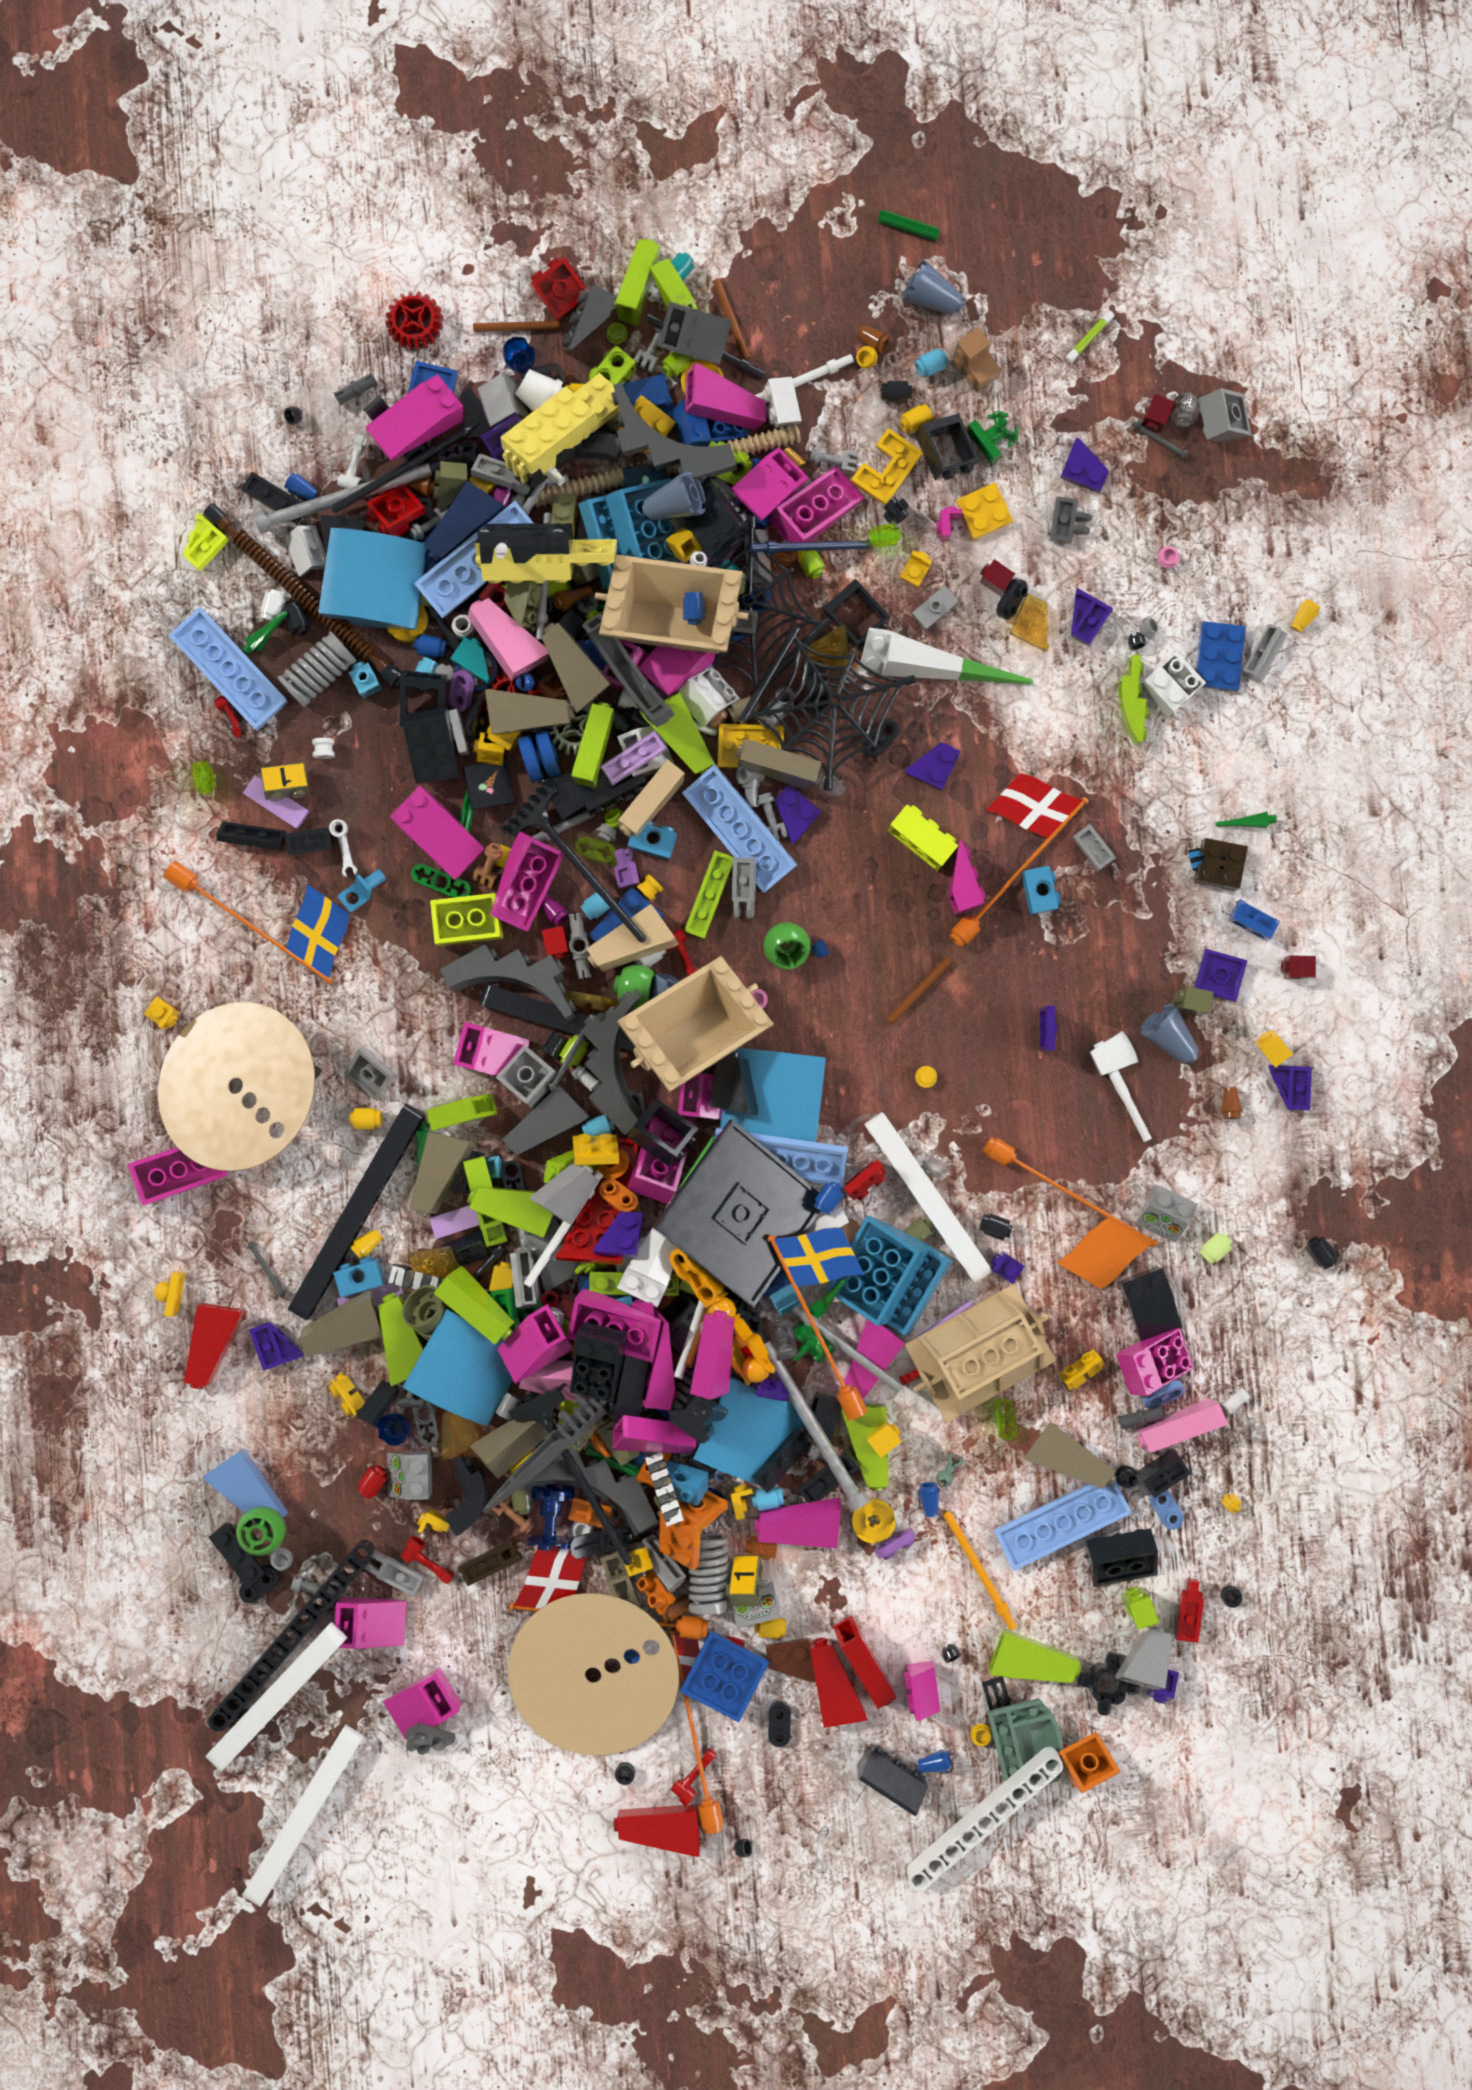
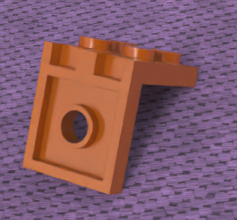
[659,1490,728,1571]

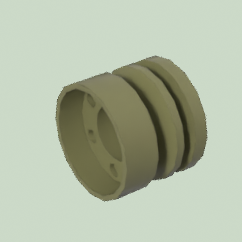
[402,1285,455,1341]

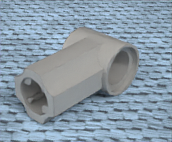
[758,687,794,730]

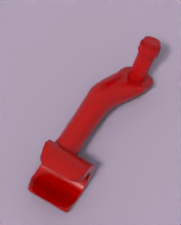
[215,696,241,738]

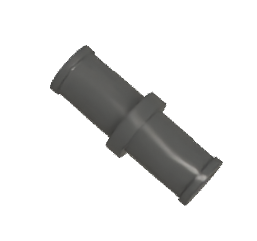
[334,372,378,406]
[1118,1406,1164,1430]

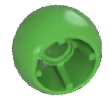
[763,922,811,970]
[614,964,656,1011]
[236,1506,286,1556]

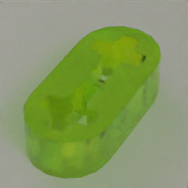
[575,837,616,863]
[993,1398,1018,1440]

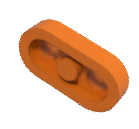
[599,1179,639,1212]

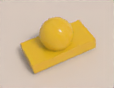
[153,1271,186,1317]

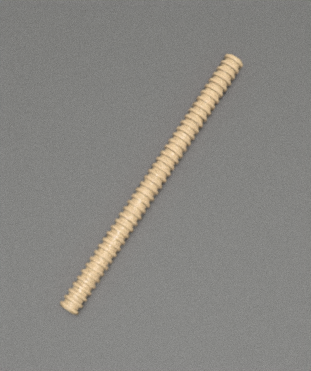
[532,424,801,509]

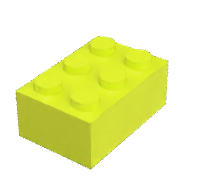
[888,805,958,872]
[430,893,503,946]

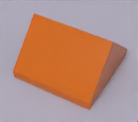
[1058,1731,1120,1794]

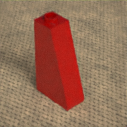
[184,1303,246,1389]
[833,1615,897,1709]
[810,1637,867,1728]
[614,1804,700,1857]

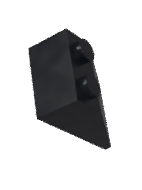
[684,476,750,557]
[1117,1266,1182,1342]

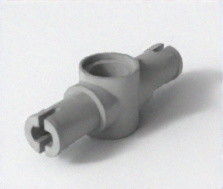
[736,741,765,807]
[568,913,591,979]

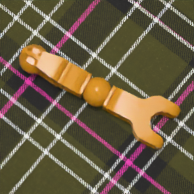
[669,1248,775,1386]

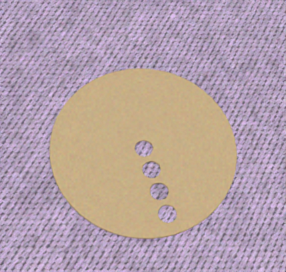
[158,1002,315,1171]
[508,1593,679,1755]

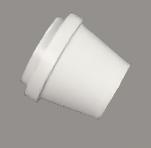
[515,369,563,412]

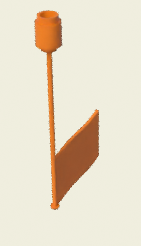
[982,1137,1158,1289]

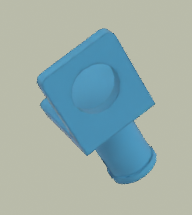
[338,869,386,913]

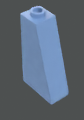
[203,1448,288,1526]

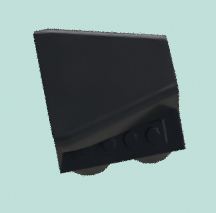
[669,1389,728,1444]

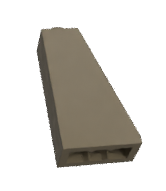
[542,622,612,713]
[485,689,575,735]
[735,739,821,792]
[409,1132,476,1217]
[298,1289,383,1357]
[470,1411,558,1479]
[1024,1422,1116,1489]

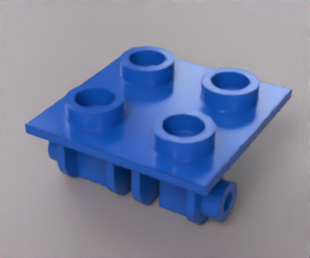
[623,374,673,417]

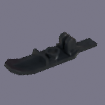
[569,1526,656,1559]

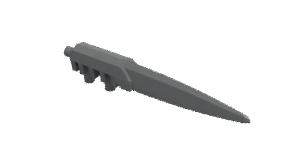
[483,1395,607,1512]

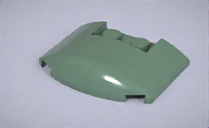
[987,1698,1064,1792]

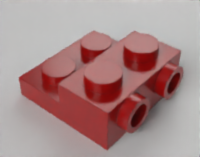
[529,257,586,321]
[366,485,426,537]
[842,1159,887,1201]

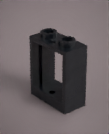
[915,413,979,481]
[822,578,890,650]
[400,670,448,727]
[627,1098,698,1167]

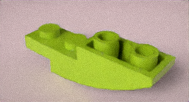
[1118,654,1149,746]
[463,1156,507,1247]
[589,1272,679,1296]

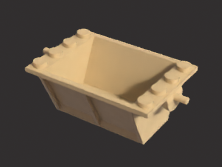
[595,555,749,654]
[617,956,774,1092]
[904,1284,1056,1423]

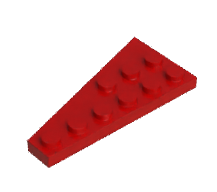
[555,1138,639,1265]

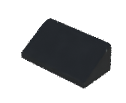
[440,1231,490,1271]

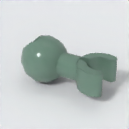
[936,1453,964,1487]

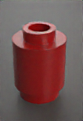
[357,1465,388,1499]

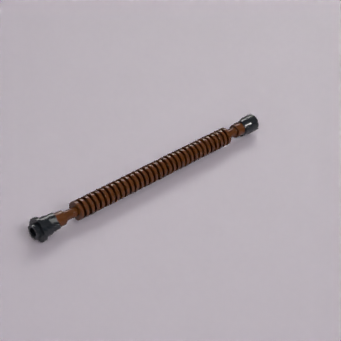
[203,503,404,689]

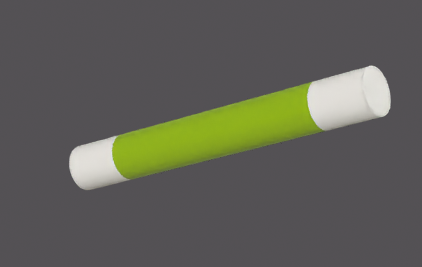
[1065,310,1115,363]

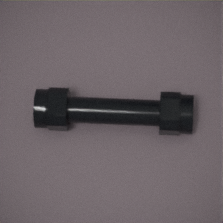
[426,606,461,654]
[470,1243,508,1283]

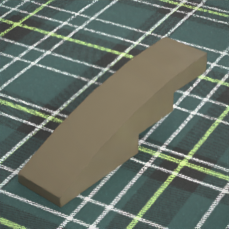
[600,1526,641,1608]

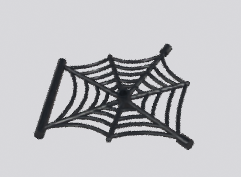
[706,516,832,697]
[738,625,916,791]

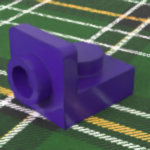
[990,1251,1025,1284]
[1147,1669,1179,1704]

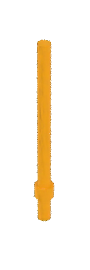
[943,1510,1017,1630]

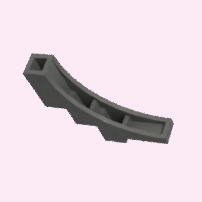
[611,382,737,481]
[440,944,577,1023]
[581,989,644,1135]
[518,1445,658,1537]

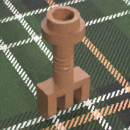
[472,843,503,889]
[489,1496,535,1535]

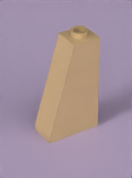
[618,759,685,838]
[587,904,679,972]

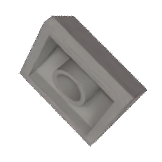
[477,373,529,428]
[344,1047,399,1101]

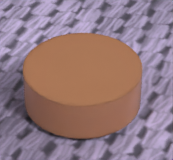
[709,709,730,729]

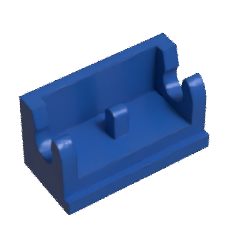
[1228,899,1280,941]

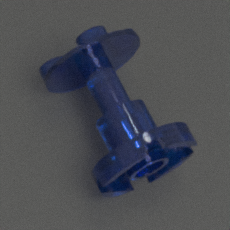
[527,1484,574,1551]

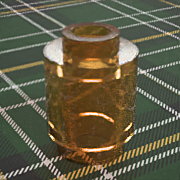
[771,541,798,569]
[745,1536,777,1561]

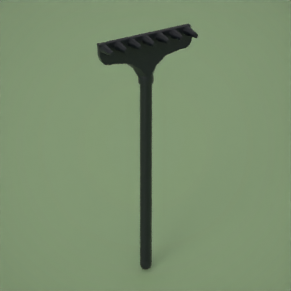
[331,387,493,513]
[500,778,646,943]
[508,1383,632,1566]

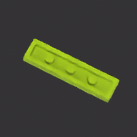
[684,850,734,939]

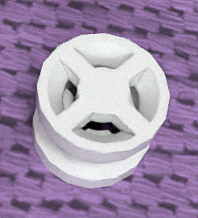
[312,738,335,759]

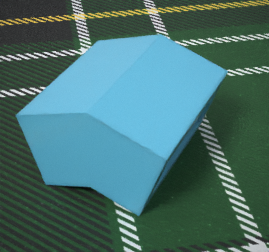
[769,1282,801,1316]

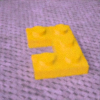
[851,428,923,506]
[718,724,784,769]

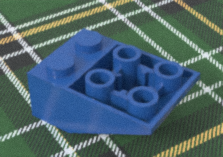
[672,400,749,447]

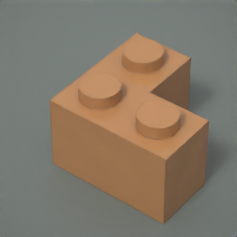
[953,327,1001,392]

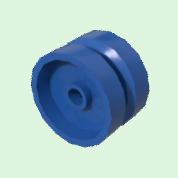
[518,729,561,784]

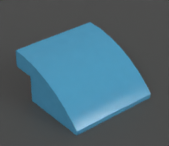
[578,478,681,590]
[318,528,428,630]
[720,1048,826,1142]
[825,1215,953,1336]
[403,1309,513,1426]
[693,1376,804,1485]

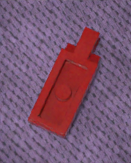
[1175,1578,1204,1643]

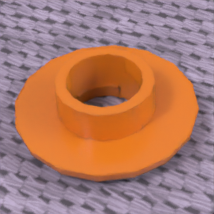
[597,1149,630,1180]
[591,1425,612,1458]

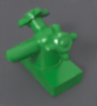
[967,411,1019,466]
[490,1287,542,1331]
[791,1321,836,1364]

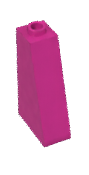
[685,363,767,430]
[690,1310,734,1400]
[840,1319,905,1399]
[613,1415,699,1454]
[754,1498,841,1548]

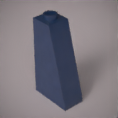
[424,481,505,563]

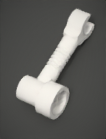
[337,434,368,489]
[329,819,358,877]

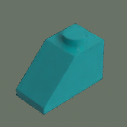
[450,637,491,687]

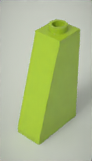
[615,239,660,326]
[639,692,714,775]
[571,702,615,788]
[467,1186,553,1238]
[434,1266,515,1344]
[378,1292,426,1386]
[841,1404,889,1491]
[988,1628,1082,1683]

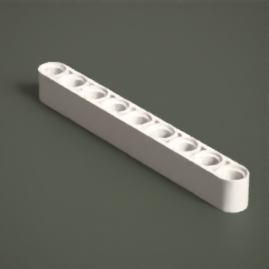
[864,1112,993,1284]
[205,1622,347,1772]
[242,1724,364,1907]
[907,1747,1063,1891]

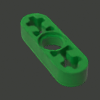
[411,864,472,898]

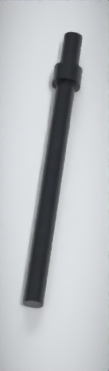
[645,313,765,380]

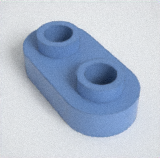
[1141,1380,1185,1409]
[1149,1490,1184,1530]

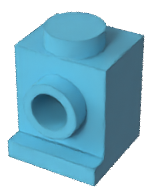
[349,662,383,699]

